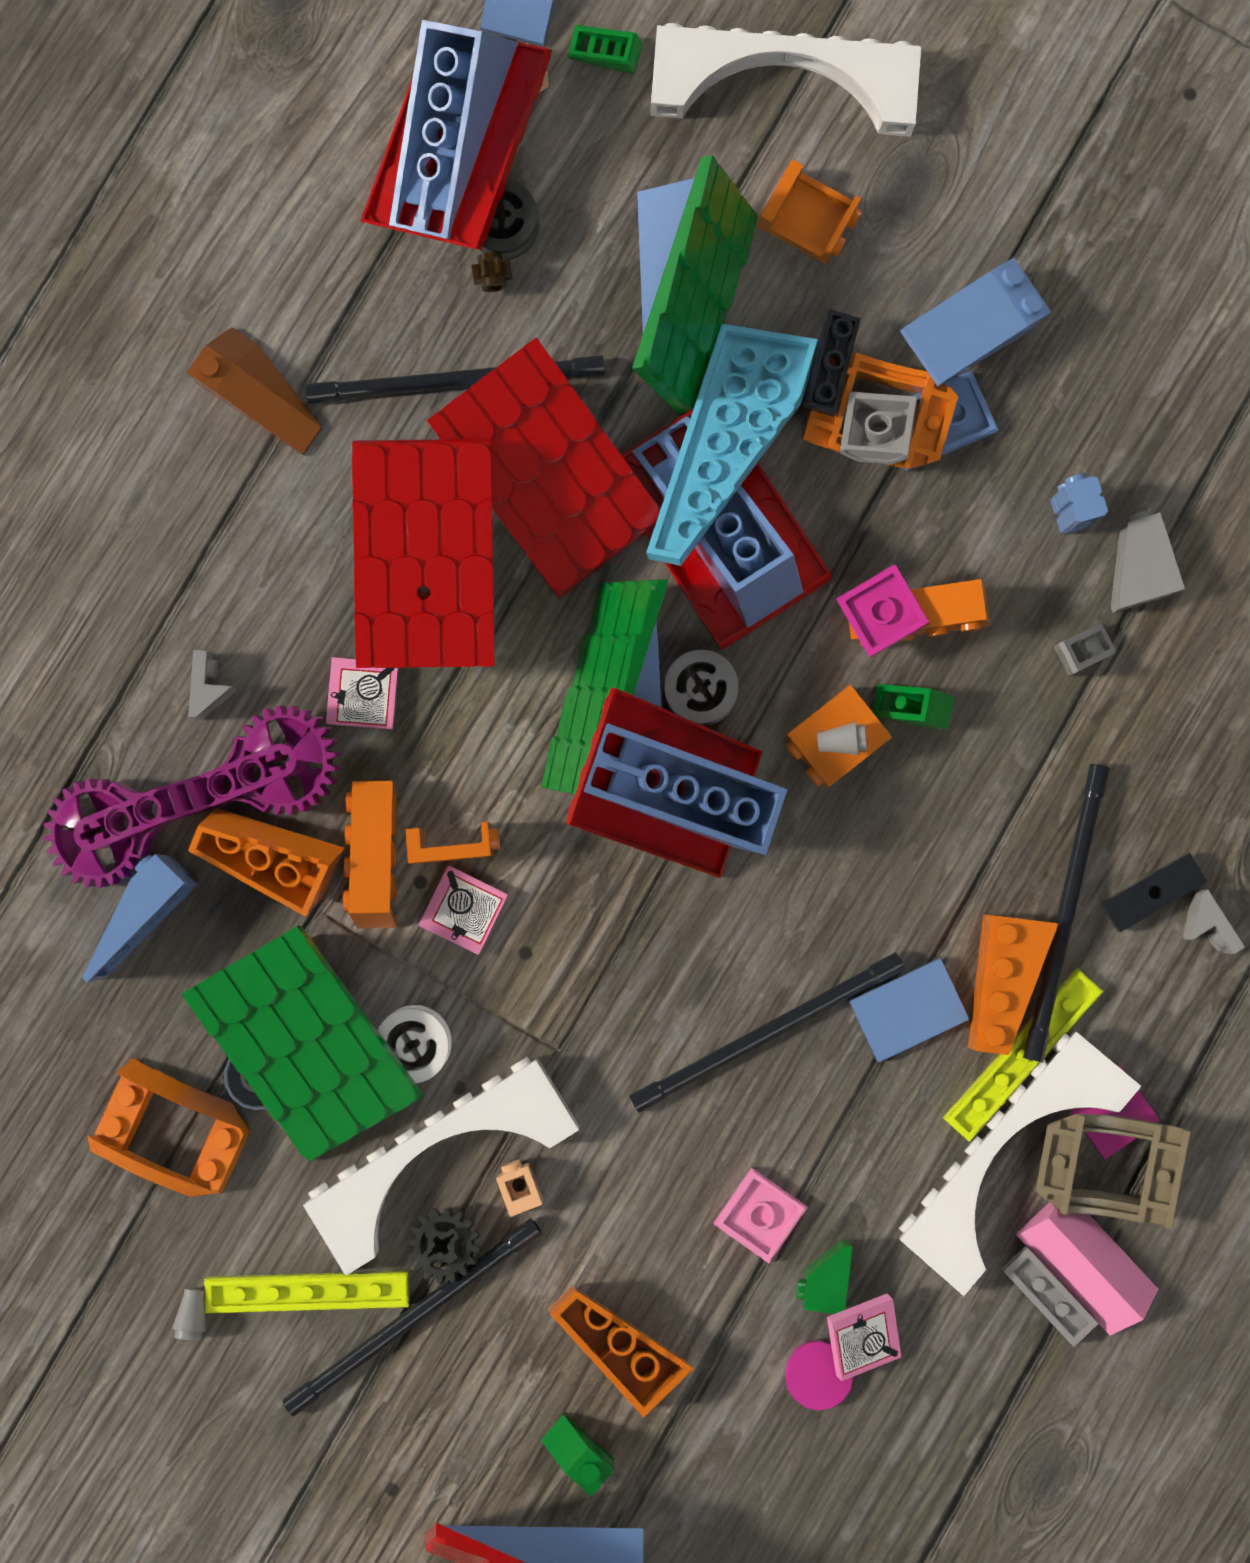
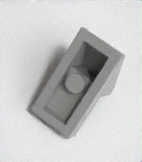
[1054,623,1117,676]
[188,650,237,720]
[1183,890,1245,954]

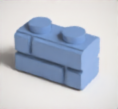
[1050,473,1108,535]

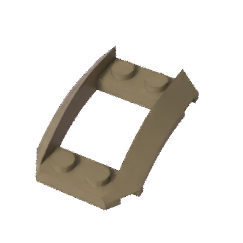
[1036,1114,1191,1230]

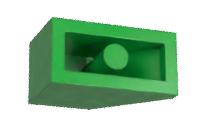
[872,684,954,730]
[796,1239,853,1314]
[541,1413,614,1497]

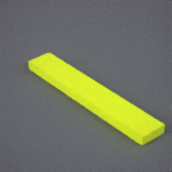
[943,968,1104,1142]
[204,1270,410,1313]

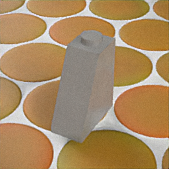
[1111,511,1185,613]

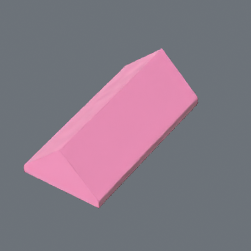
[1016,1202,1159,1335]

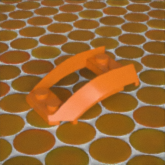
[801,352,958,469]
[87,1058,251,1197]

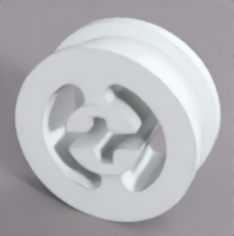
[377,1005,452,1083]

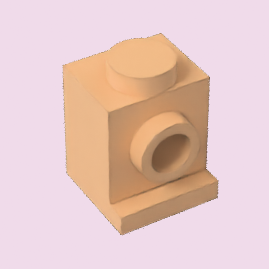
[496,1159,544,1217]

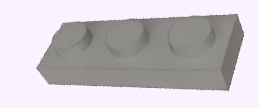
[1001,1246,1098,1347]

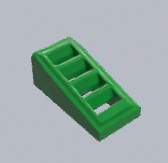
[567,25,642,74]

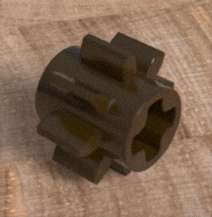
[471,252,513,292]

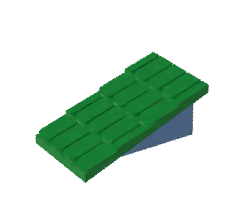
[632,155,758,416]
[541,579,669,794]
[181,925,425,1162]

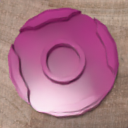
[784,1339,853,1411]

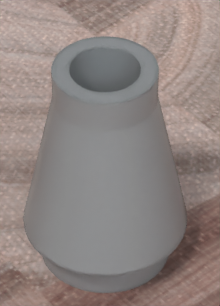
[817,721,867,755]
[172,1289,206,1340]

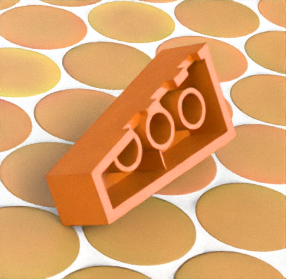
[849,579,991,647]
[343,781,398,929]
[188,808,344,917]
[968,914,1058,1055]
[548,1285,694,1418]

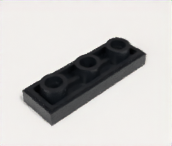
[802,309,861,417]
[1101,853,1207,932]

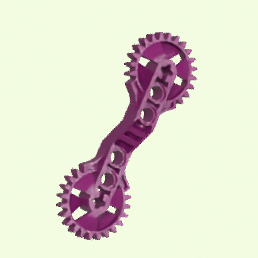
[43,705,341,888]

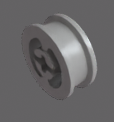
[664,650,738,726]

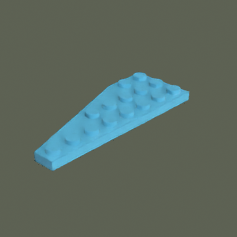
[646,324,818,566]

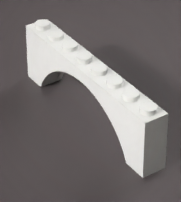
[650,23,921,137]
[899,1032,1141,1296]
[303,1057,580,1276]

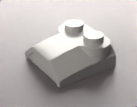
[840,392,917,464]

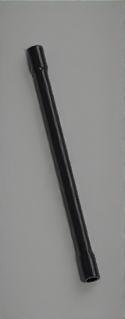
[306,355,605,404]
[1023,764,1110,1063]
[629,952,905,1113]
[283,1218,542,1417]

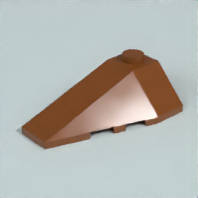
[187,327,322,456]

